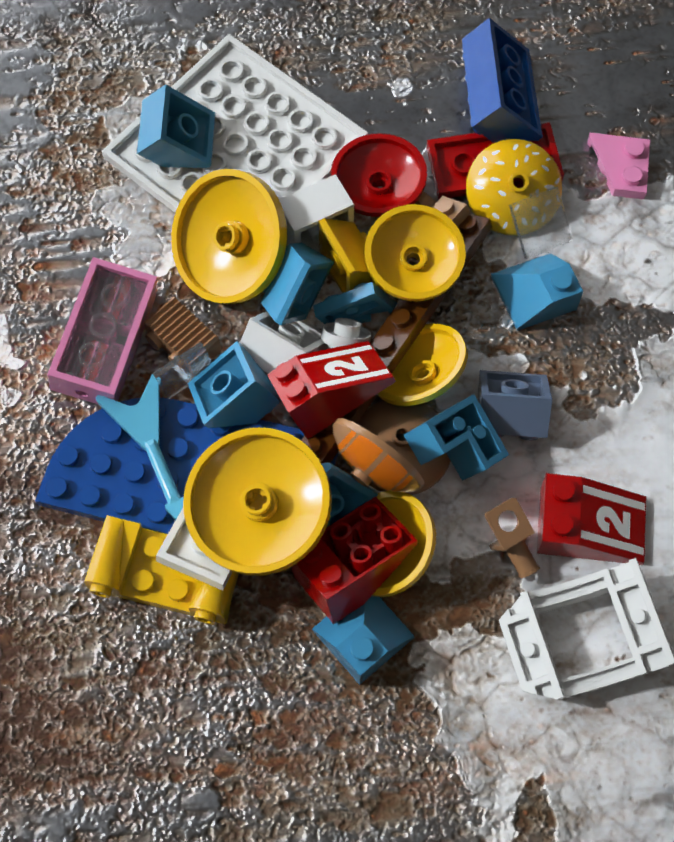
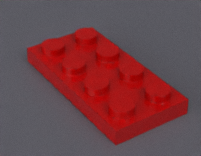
[426,122,564,200]

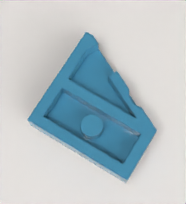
[313,282,398,324]

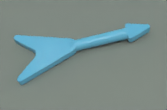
[96,373,184,520]

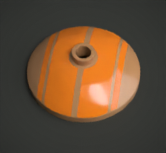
[333,418,424,493]

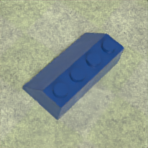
[462,18,543,143]

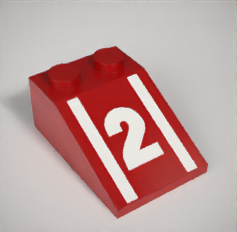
[267,341,396,440]
[537,473,646,565]

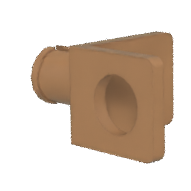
[485,498,540,579]

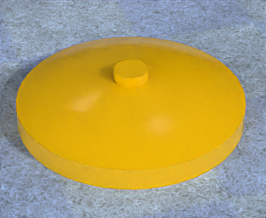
[171,169,287,304]
[183,427,332,575]

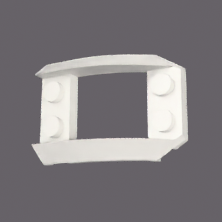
[499,558,674,700]

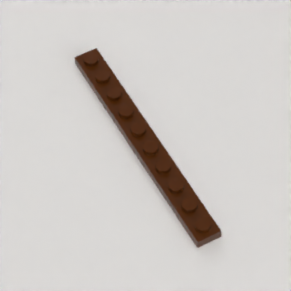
[301,214,492,463]

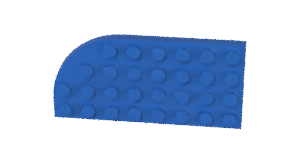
[35,398,339,568]

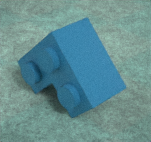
[404,394,509,481]

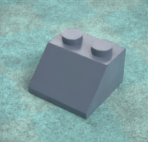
[478,370,553,441]

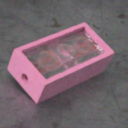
[47,257,157,404]

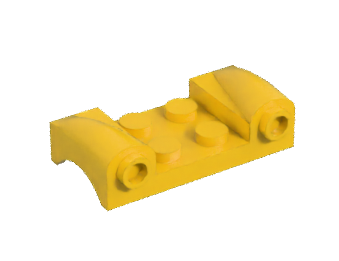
[84,515,239,625]

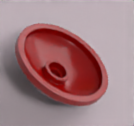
[331,133,427,217]

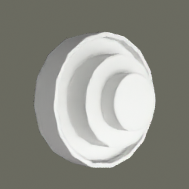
[321,318,371,348]

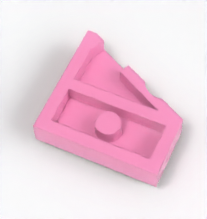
[587,133,650,200]

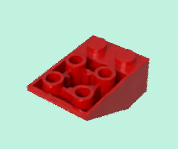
[291,496,418,624]

